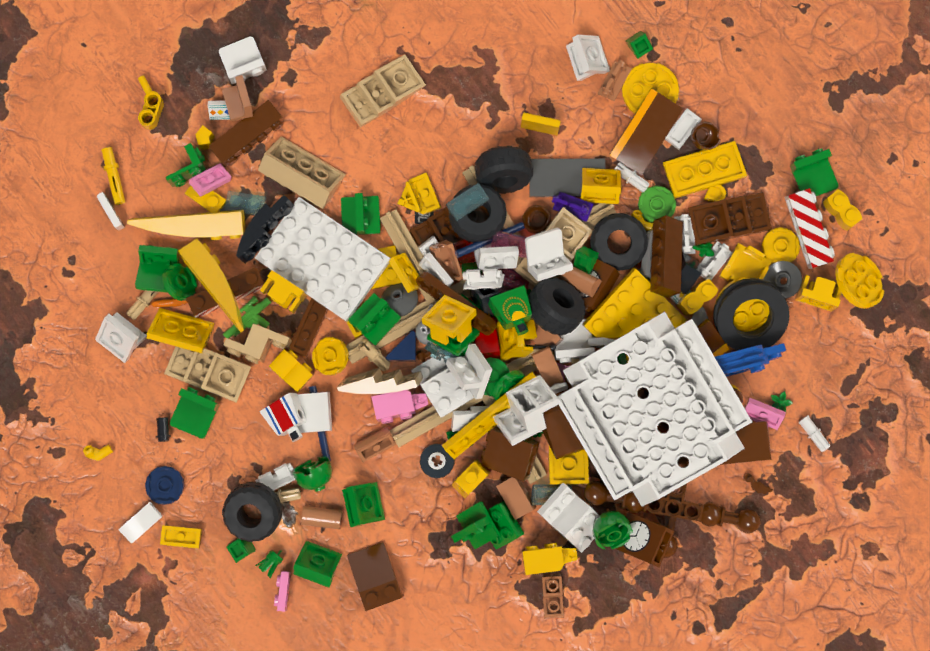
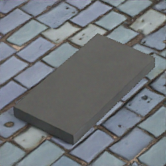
[529,159,605,197]

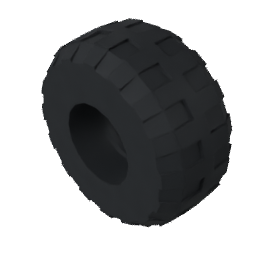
[475,146,533,194]
[449,184,507,243]
[590,213,648,271]
[528,278,585,335]
[222,482,282,542]

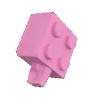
[372,390,428,424]

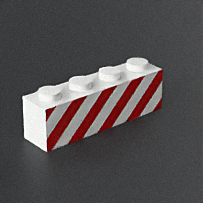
[784,188,835,269]

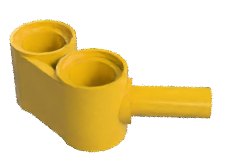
[138,75,164,130]

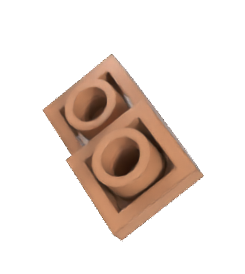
[531,346,565,387]
[542,576,564,619]

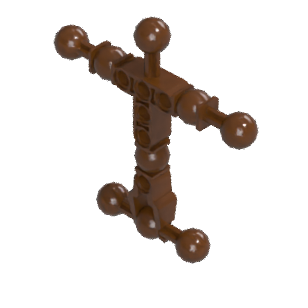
[584,387,760,558]

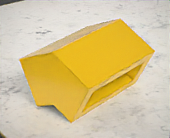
[195,125,215,150]

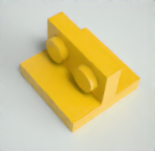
[581,168,621,204]

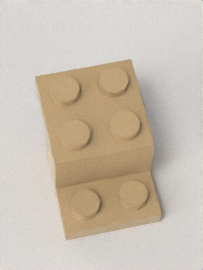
[224,323,292,364]

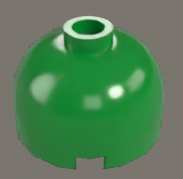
[292,456,332,492]
[592,511,633,549]

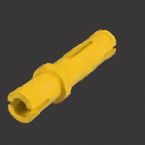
[101,147,126,205]

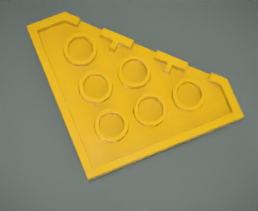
[582,268,687,338]

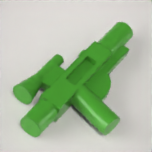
[223,296,271,339]

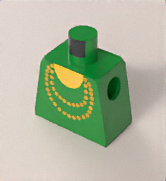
[488,285,532,335]

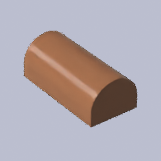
[558,267,602,298]
[353,427,396,462]
[301,506,343,529]

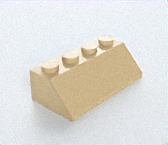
[258,137,346,209]

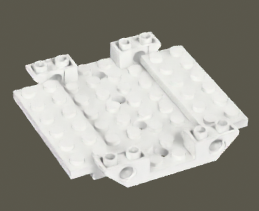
[557,312,752,506]

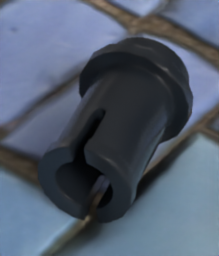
[156,418,171,442]

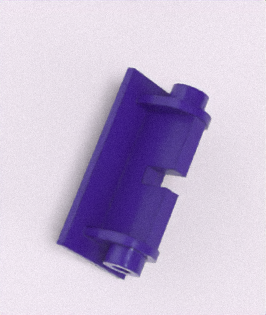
[552,191,594,222]

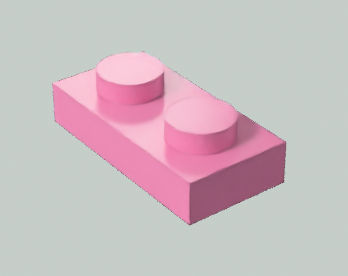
[189,164,231,197]
[745,398,786,430]
[274,571,291,612]

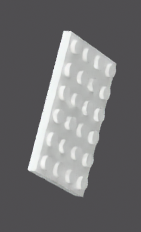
[255,197,391,322]

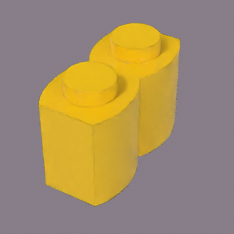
[823,190,862,231]
[676,279,718,315]
[269,349,313,393]

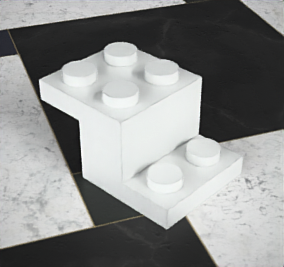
[411,352,474,418]
[493,375,560,446]
[537,483,599,553]

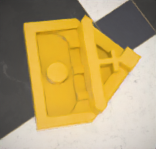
[397,173,441,215]

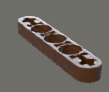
[416,271,497,335]

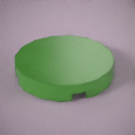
[638,186,676,223]

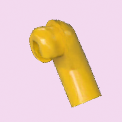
[631,210,653,231]
[83,444,113,461]

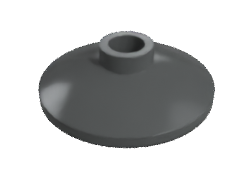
[763,261,802,299]
[381,283,418,317]

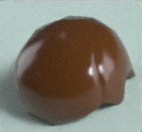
[691,121,721,151]
[522,205,551,234]

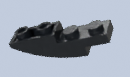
[236,195,295,264]

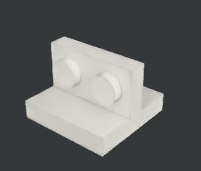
[566,35,610,81]
[95,312,147,363]
[446,344,492,399]

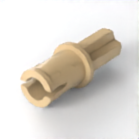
[126,290,159,320]
[358,339,390,371]
[275,488,301,504]

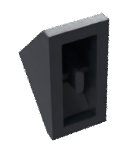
[681,252,702,294]

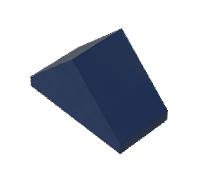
[385,330,416,362]

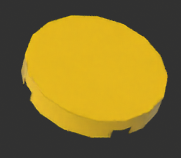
[761,227,800,264]
[312,337,349,375]

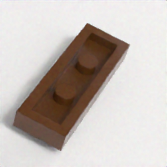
[289,298,328,357]

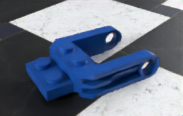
[715,343,786,377]

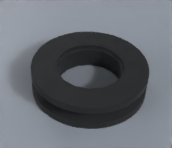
[713,278,789,351]

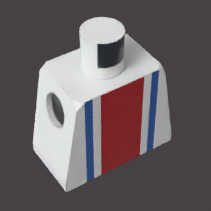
[260,393,306,442]

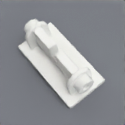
[674,214,696,254]
[699,241,733,280]
[463,268,505,290]
[255,463,295,491]

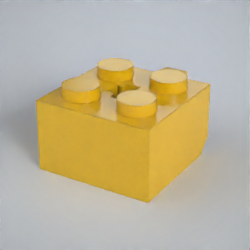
[521,543,578,575]

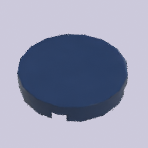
[145,466,185,505]

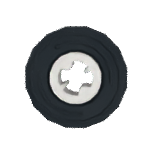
[420,444,454,479]

